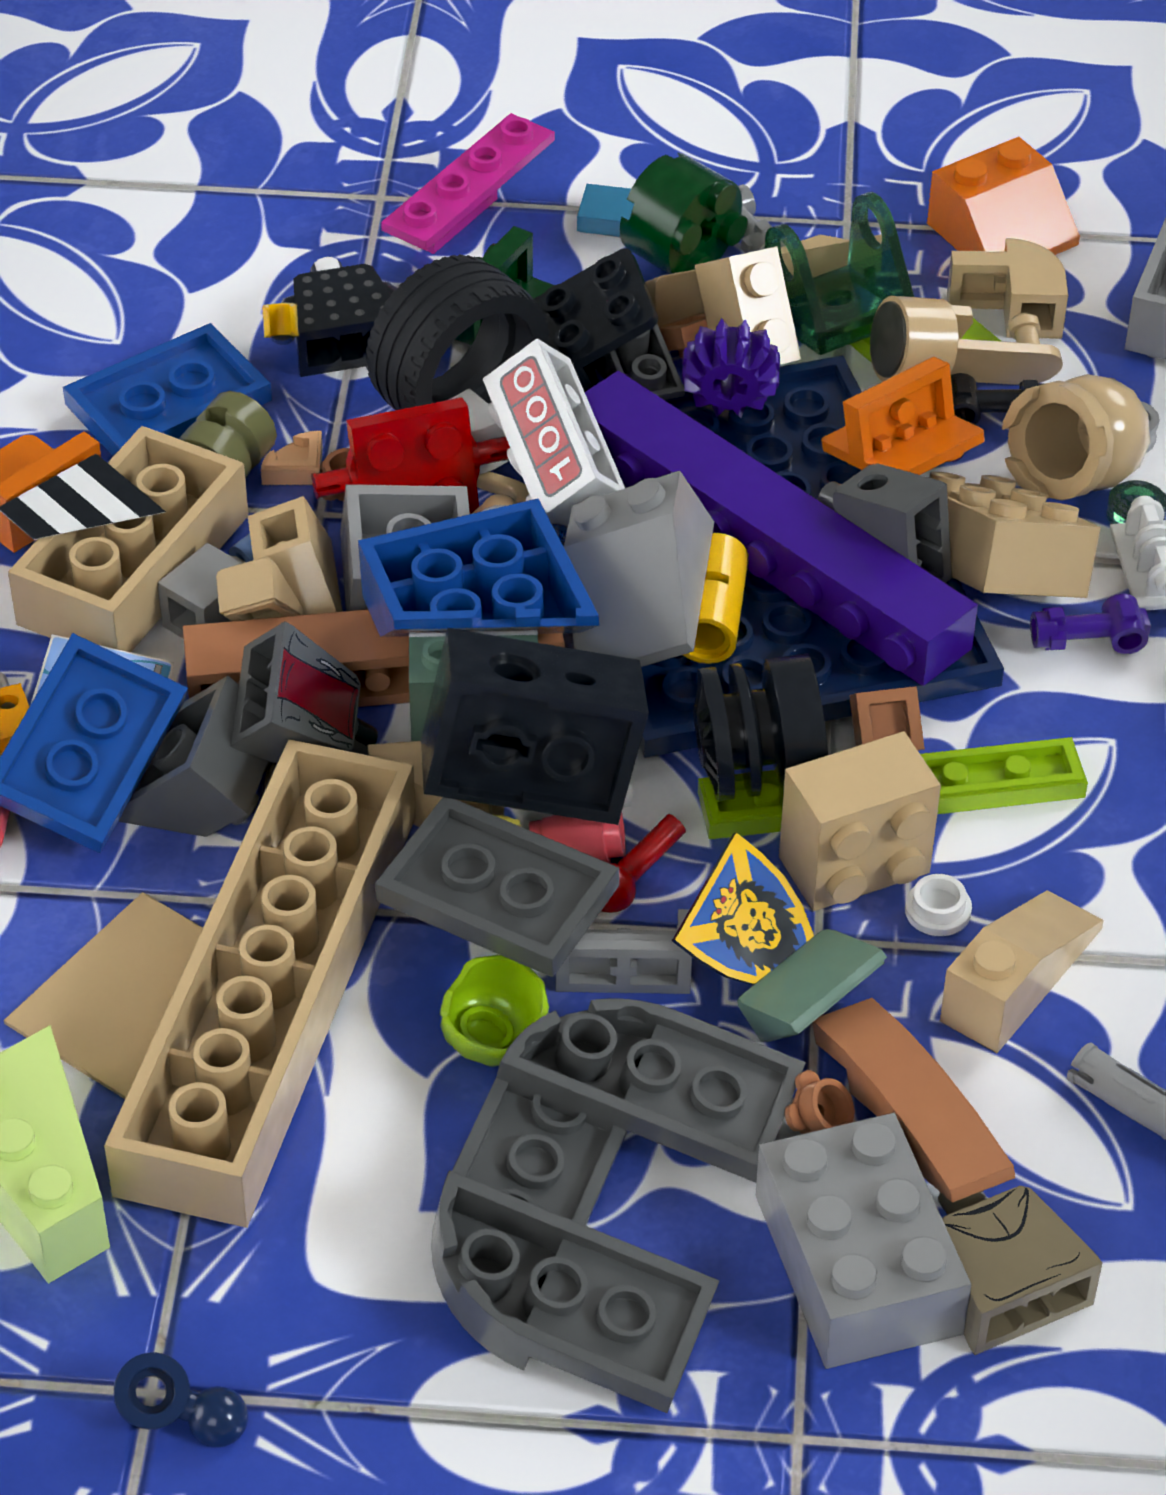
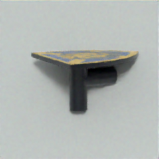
[672,832,814,985]

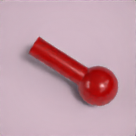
[601,814,686,913]

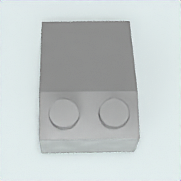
[564,471,714,667]

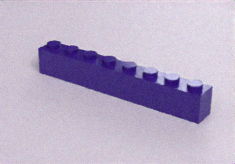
[585,370,978,686]

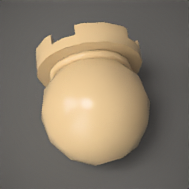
[1002,374,1150,501]

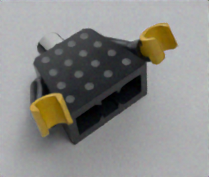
[262,257,397,377]

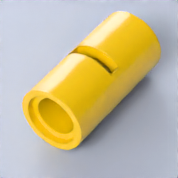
[683,533,748,664]

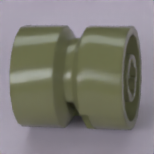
[179,391,277,479]

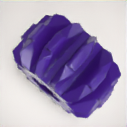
[682,318,780,418]

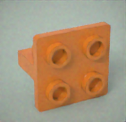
[821,357,985,475]

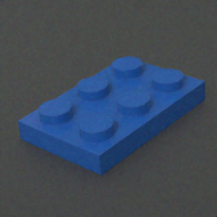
[63,323,272,456]
[0,633,188,853]

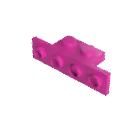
[381,113,555,254]

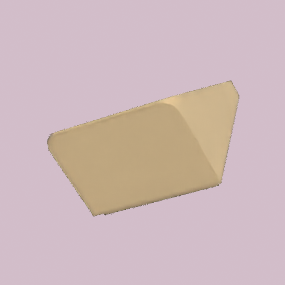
[216,557,303,621]

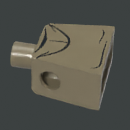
[938,1185,1102,1355]

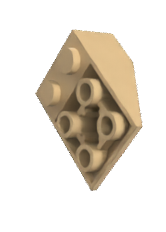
[929,471,1101,598]

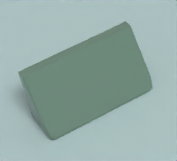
[737,929,887,1042]

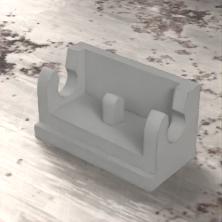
[556,909,692,994]

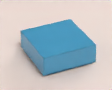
[577,183,634,237]

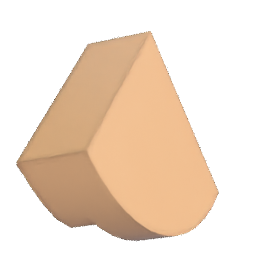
[261,431,323,485]

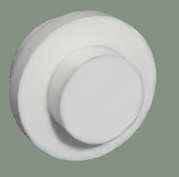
[905,874,972,936]

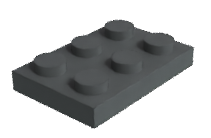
[375,797,619,977]

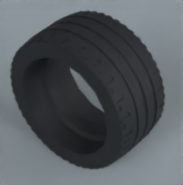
[366,254,550,410]

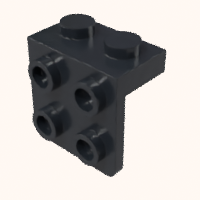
[534,248,659,392]

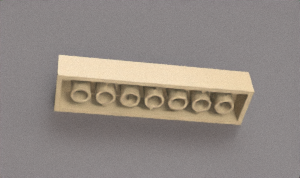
[104,739,416,1228]

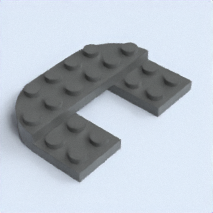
[431,998,806,1413]

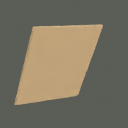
[4,892,203,1099]

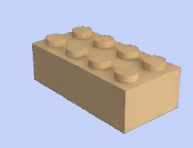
[8,426,249,652]

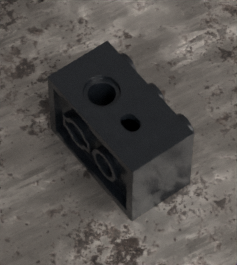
[421,628,649,825]

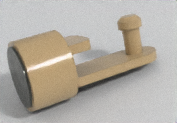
[870,296,1063,385]

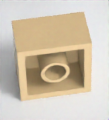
[779,731,941,911]

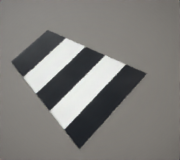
[0,454,166,540]

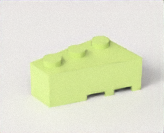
[0,1025,110,1284]

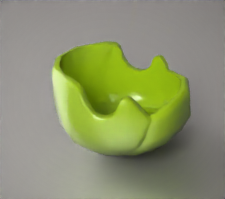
[439,955,549,1067]

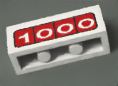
[483,339,625,533]

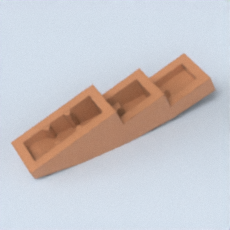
[812,998,1015,1203]

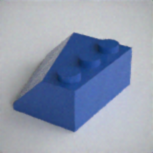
[358,499,599,637]

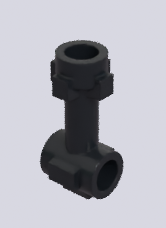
[951,373,1047,425]

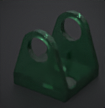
[764,192,914,355]

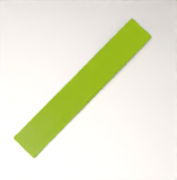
[698,737,1088,840]

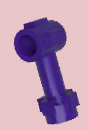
[1030,594,1151,654]

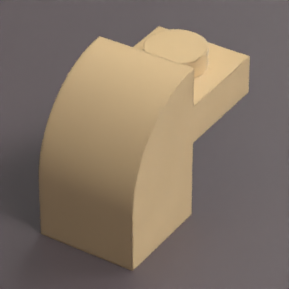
[947,238,1068,339]

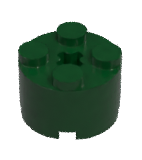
[620,153,748,274]

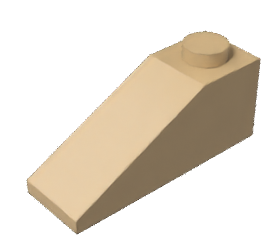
[940,890,1104,1053]

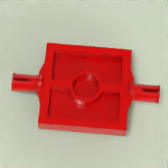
[311,397,510,514]

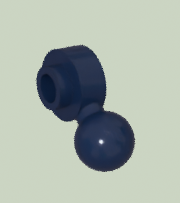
[113,1352,248,1447]

